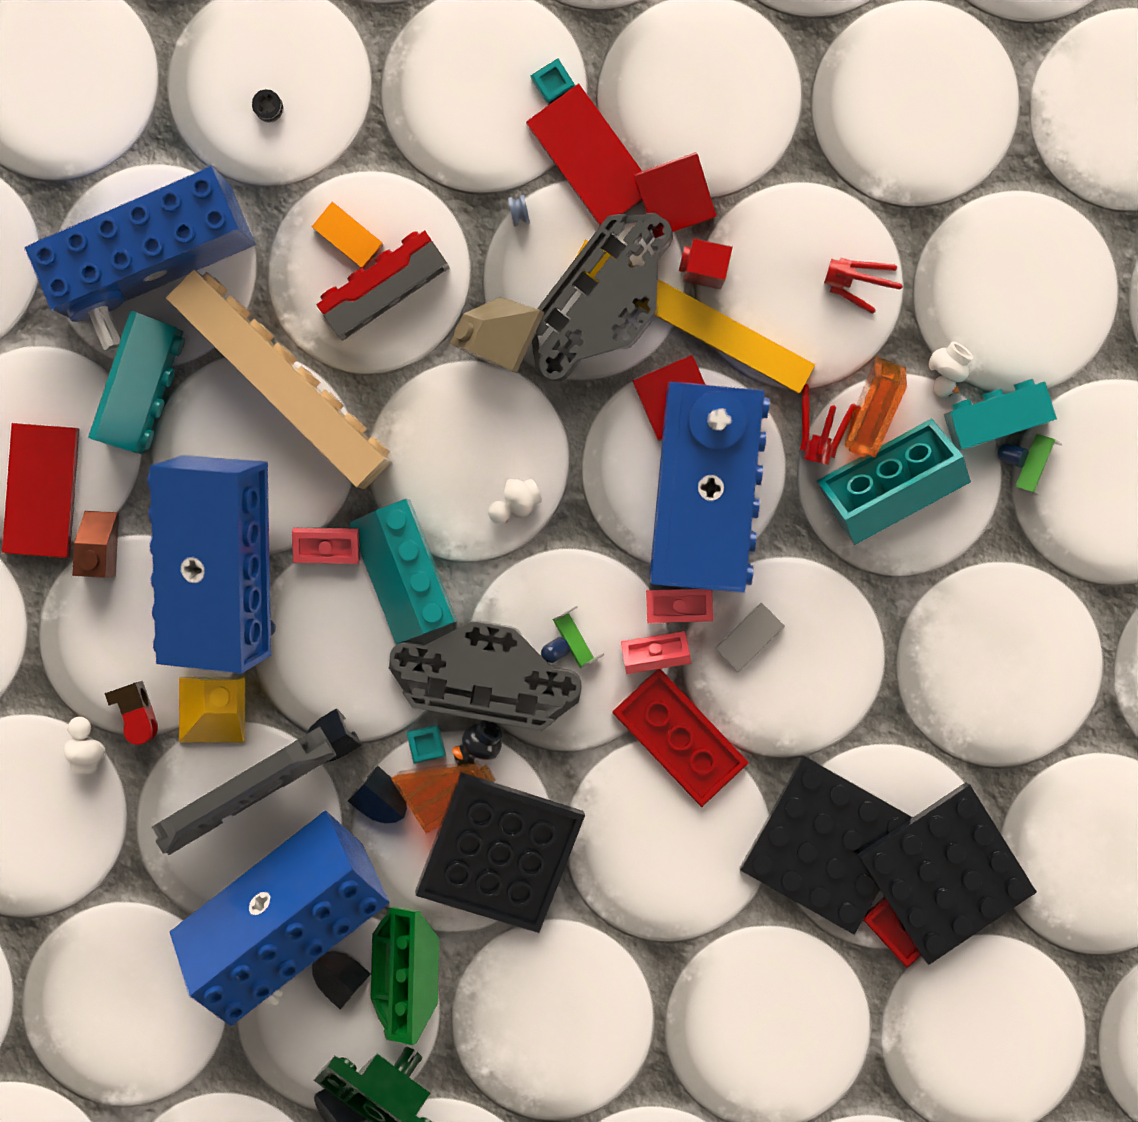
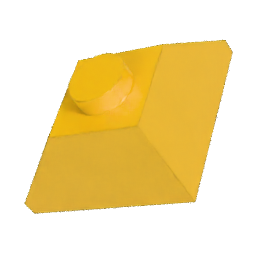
[179,677,245,743]

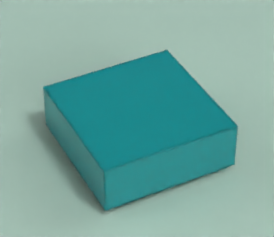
[530,58,575,105]
[406,724,446,764]

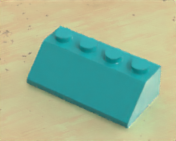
[88,310,185,454]
[817,418,971,545]
[349,498,457,644]

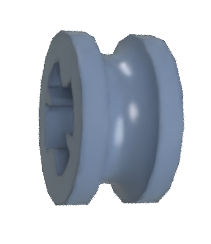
[508,194,530,227]

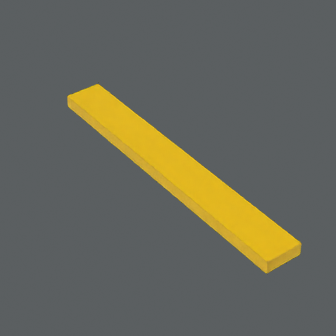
[574,239,816,394]

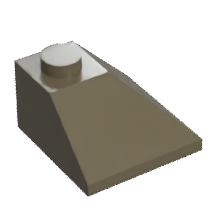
[450,297,545,373]

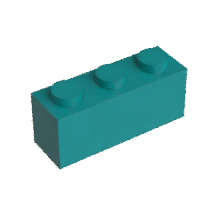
[944,379,1057,450]

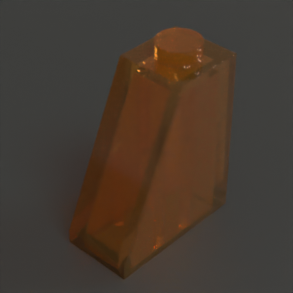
[845,356,907,458]
[391,760,496,834]

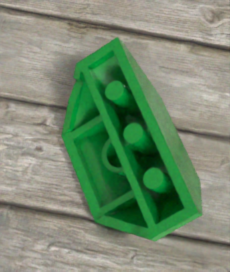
[371,907,439,1045]

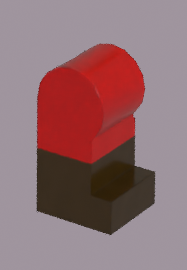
[104,681,158,745]

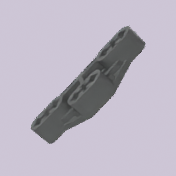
[532,213,673,381]
[388,621,582,731]
[152,727,337,856]

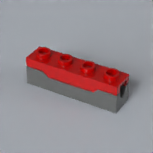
[316,230,450,341]

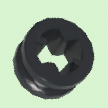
[252,89,284,122]

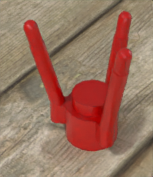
[824,257,903,314]
[799,384,856,465]

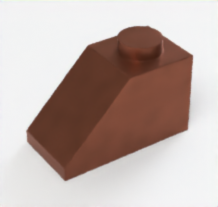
[72,511,119,578]

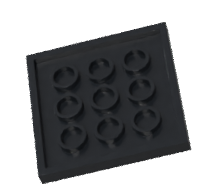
[739,755,913,935]
[415,772,585,933]
[857,782,1037,965]

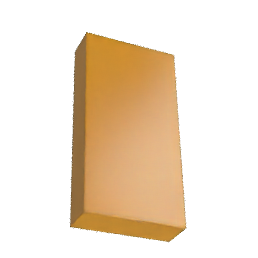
[311,202,384,268]

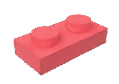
[292,528,360,564]
[646,588,713,623]
[621,631,691,674]

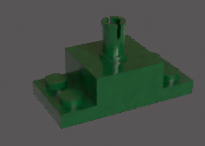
[313,1047,432,1122]

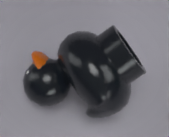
[452,720,502,766]

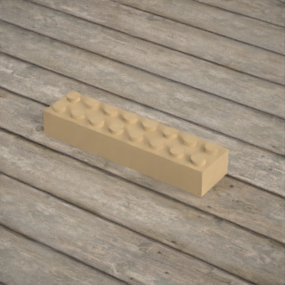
[166,269,392,489]

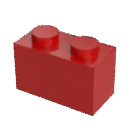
[678,238,733,290]

